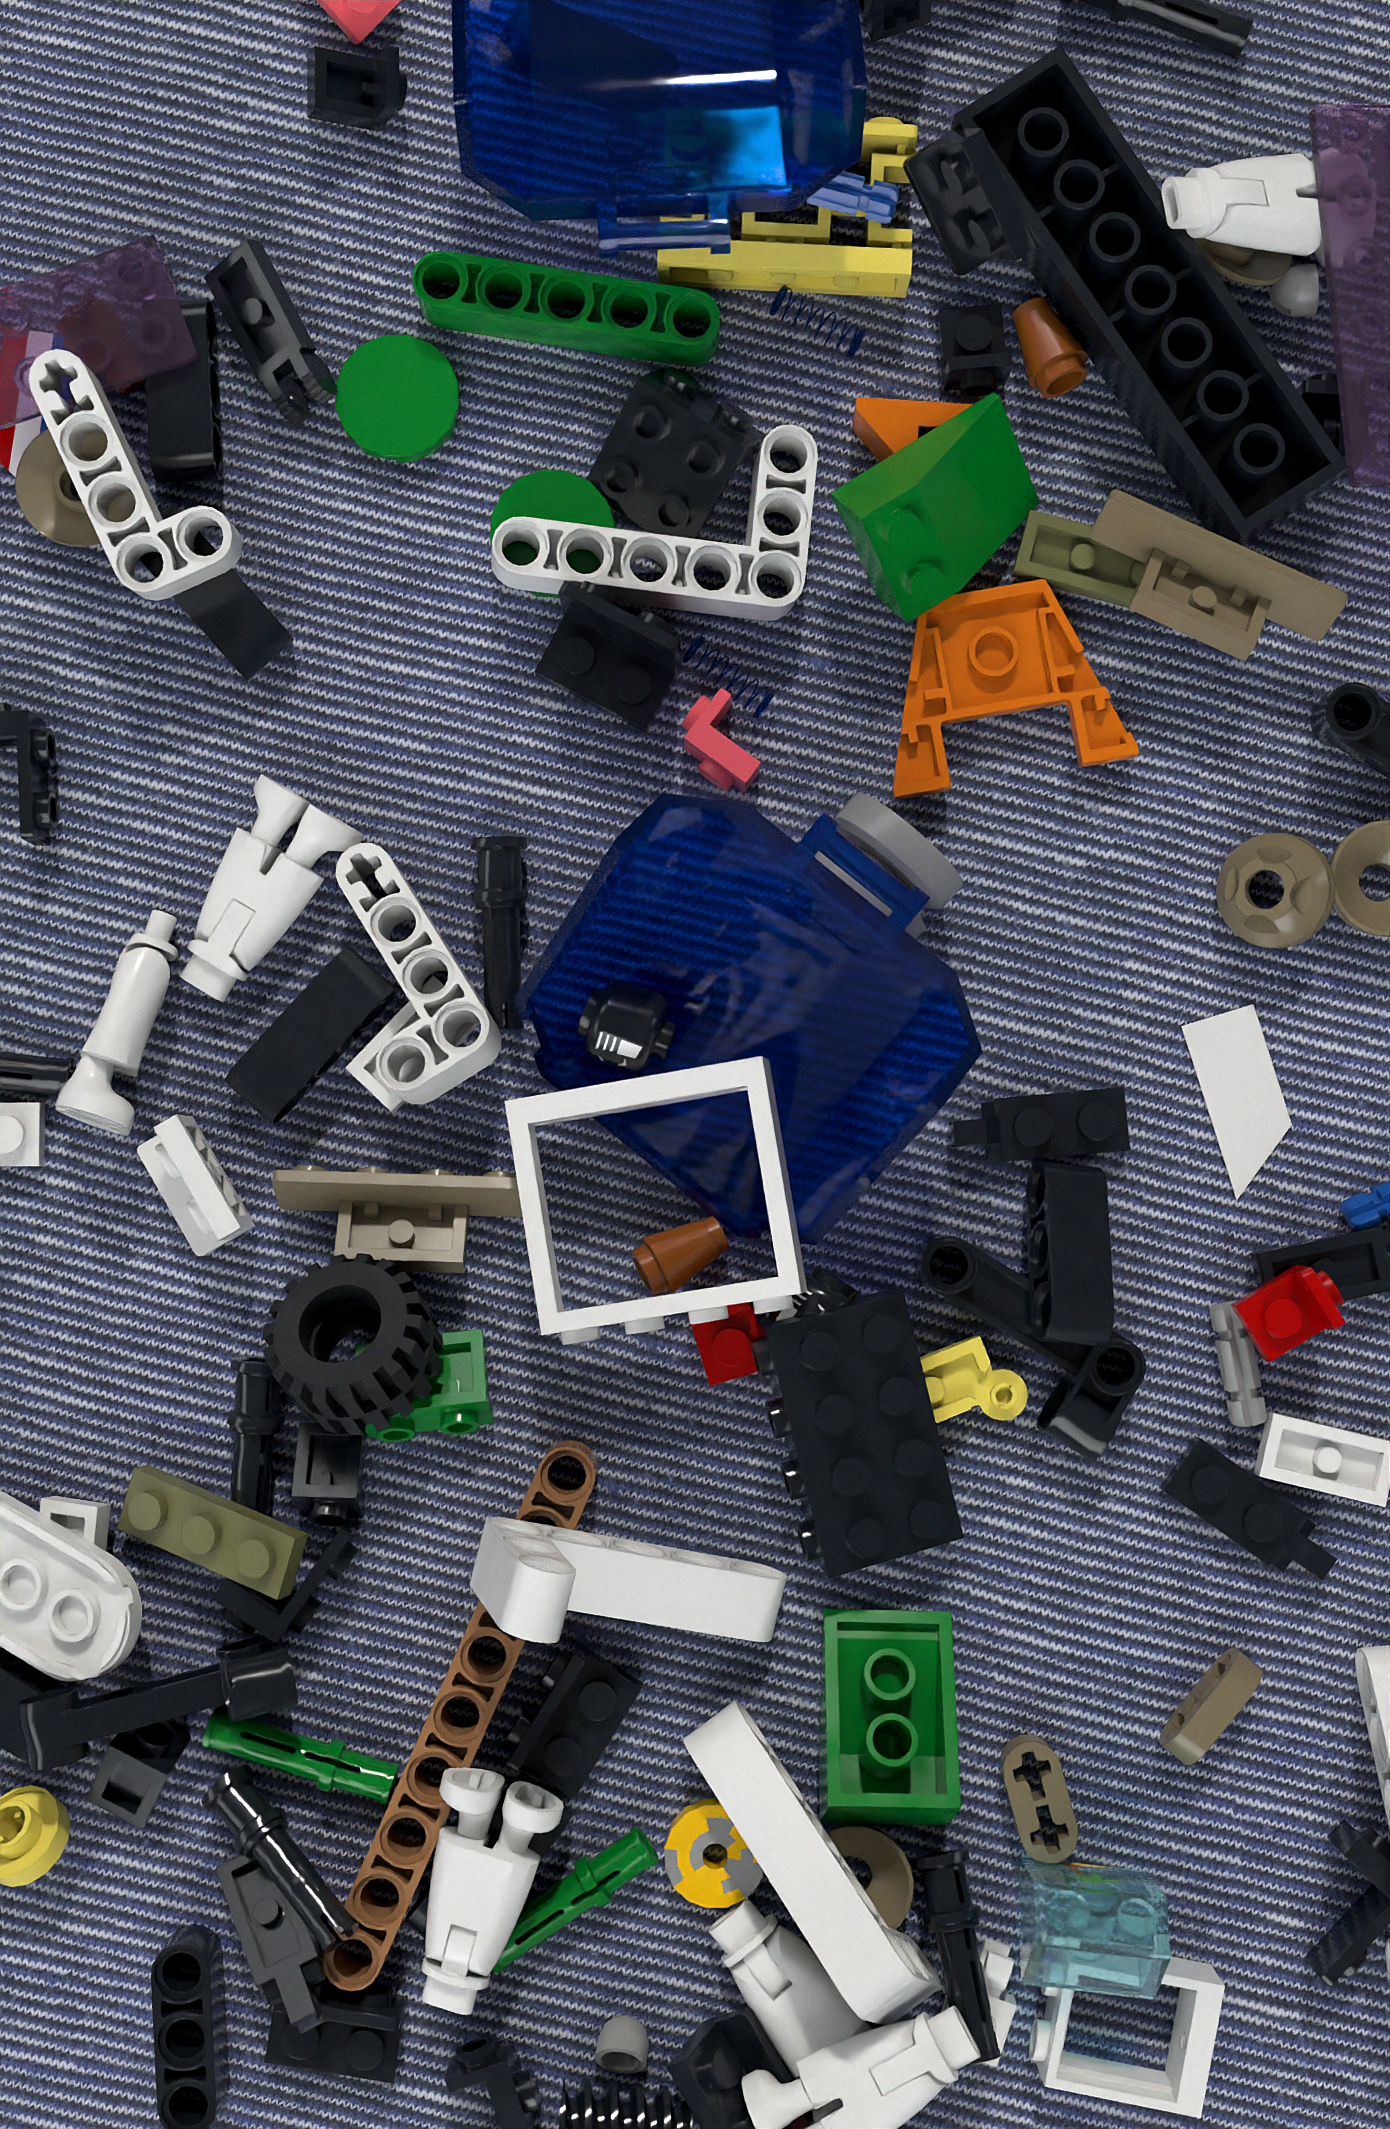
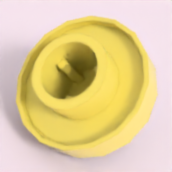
[0,1785,71,1887]

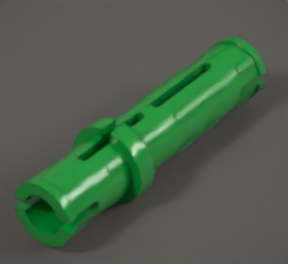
[202,1707,400,1805]
[492,1826,659,1973]

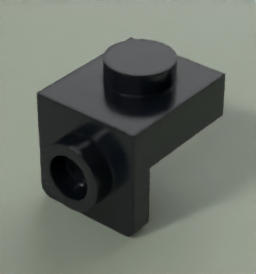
[307,45,407,132]
[445,2037,542,2129]

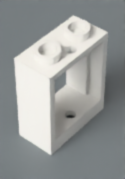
[1029,1934,1225,2118]

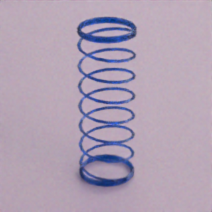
[769,285,866,359]
[682,636,775,719]

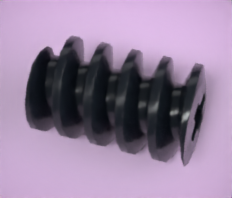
[558,2078,693,2129]

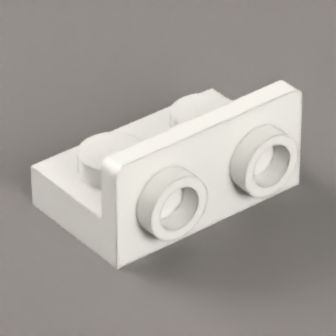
[137,1114,255,1256]

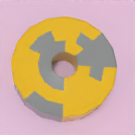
[664,1798,764,1908]

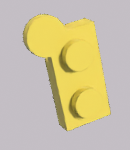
[920,1334,1028,1423]

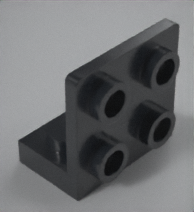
[535,580,682,734]

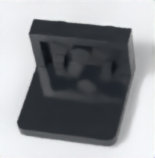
[586,367,766,539]

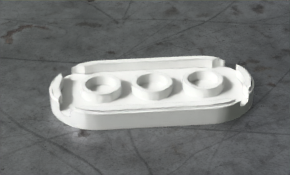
[0,1491,142,1682]

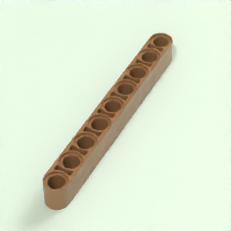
[323,1439,598,1991]

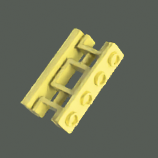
[657,107,918,298]

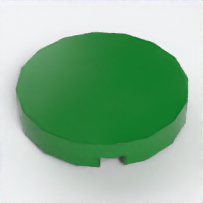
[335,335,461,463]
[490,469,615,598]

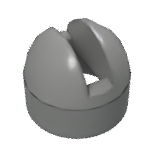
[1270,264,1319,317]
[595,2015,649,2074]

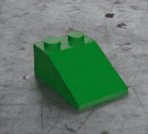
[830,392,1039,623]
[819,1609,961,1825]

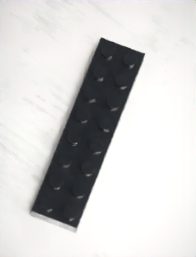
[951,45,1349,546]

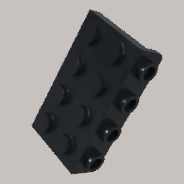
[750,1287,964,1578]

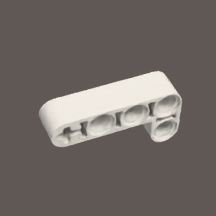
[28,349,242,601]
[336,843,502,1104]

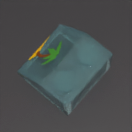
[1018,1856,1171,2000]

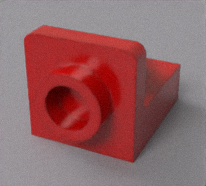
[1230,1265,1346,1362]
[687,1302,759,1386]

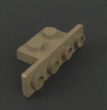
[1090,489,1348,661]
[272,1165,523,1273]

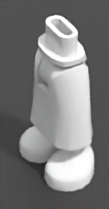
[1161,150,1373,271]
[180,774,364,1002]
[55,910,178,1136]
[421,1767,564,2015]
[708,1897,873,2123]
[741,2006,981,2129]

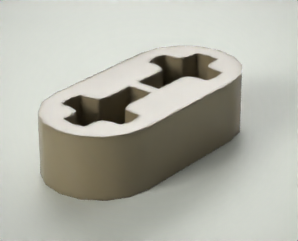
[1159,1647,1263,1766]
[999,1734,1078,1864]

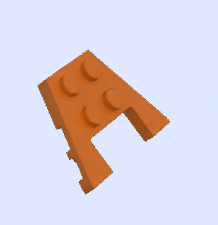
[891,579,1139,801]

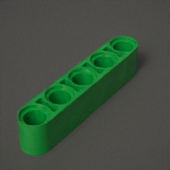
[412,251,720,367]

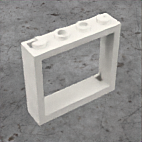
[505,1056,807,1345]

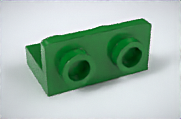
[355,1329,494,1443]

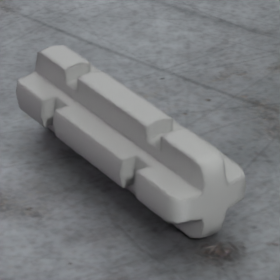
[1209,1300,1268,1427]

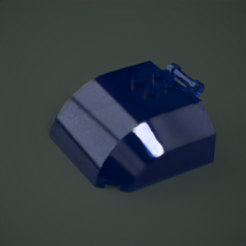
[451,0,867,259]
[514,793,983,1245]

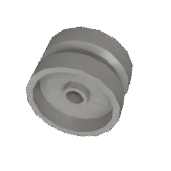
[796,792,963,953]

